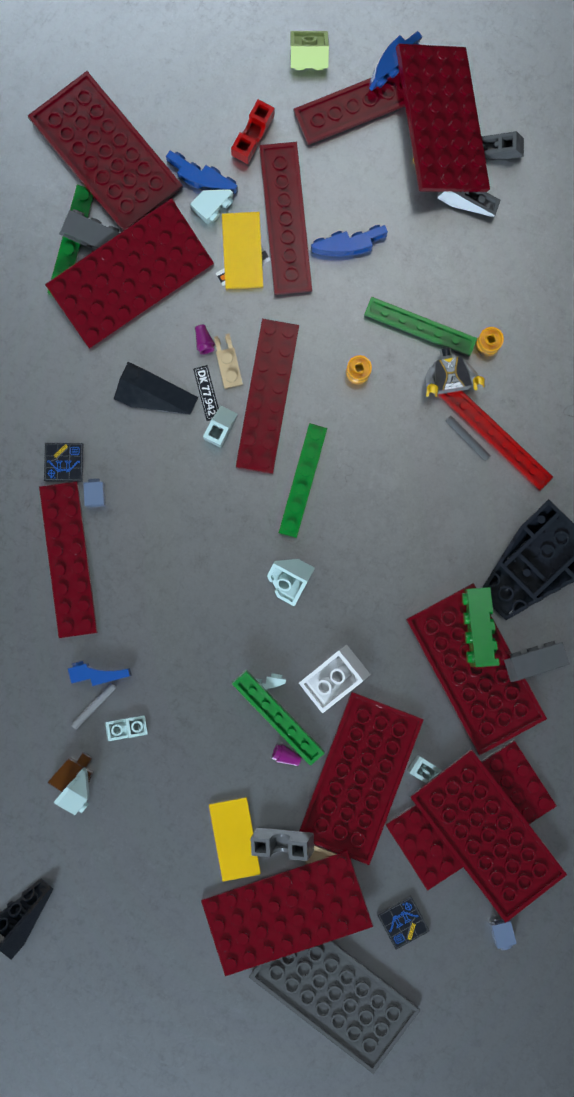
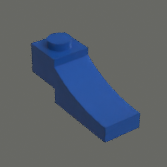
[68,661,132,686]

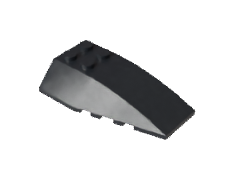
[482,499,574,620]

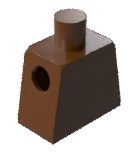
[48,752,93,792]

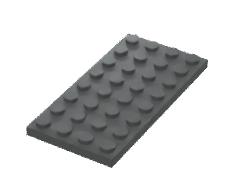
[249,941,420,1074]

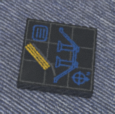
[44,443,84,482]
[377,895,430,950]

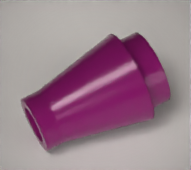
[195,324,215,354]
[272,744,302,766]

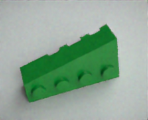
[462,587,500,667]

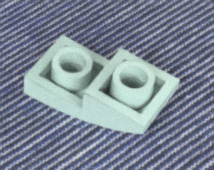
[255,673,286,689]
[105,715,148,741]

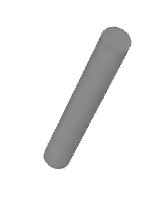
[71,683,116,730]

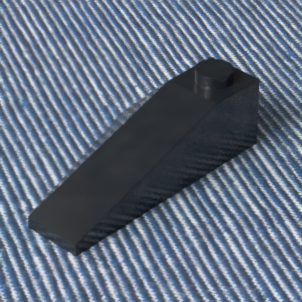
[114,362,199,415]
[0,878,53,960]

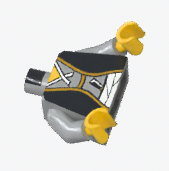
[425,348,485,397]

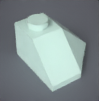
[267,559,315,606]
[54,767,90,815]

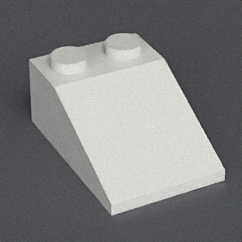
[299,645,371,713]

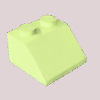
[290,31,329,70]

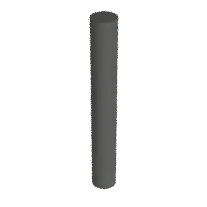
[445,416,491,461]

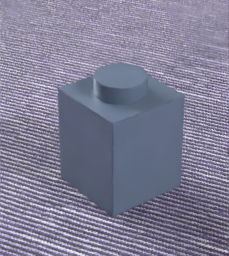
[83,479,106,507]
[489,919,517,950]

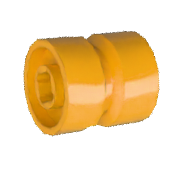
[475,327,504,356]
[346,355,372,384]

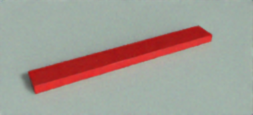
[438,391,553,491]

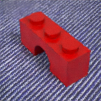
[231,99,275,164]

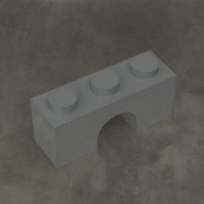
[251,828,314,861]

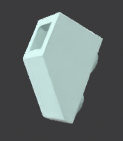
[190,190,233,225]
[203,406,238,448]

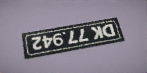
[193,365,219,421]

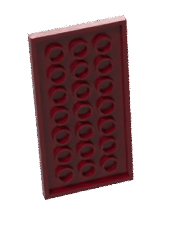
[396,44,490,192]
[28,71,183,231]
[45,198,214,349]
[406,583,547,756]
[299,692,424,865]
[385,740,557,891]
[409,749,567,923]
[201,850,373,976]

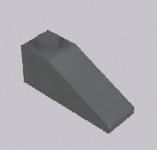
[481,131,524,159]
[437,192,501,217]

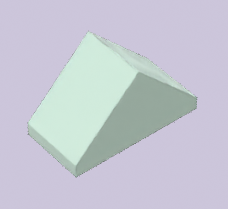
[407,754,442,783]

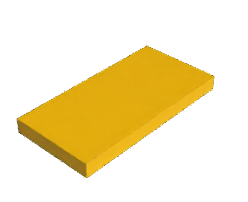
[222,212,263,290]
[209,797,261,882]

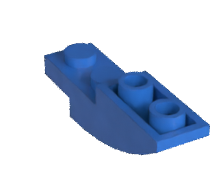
[369,31,423,91]
[166,150,238,194]
[311,225,388,256]

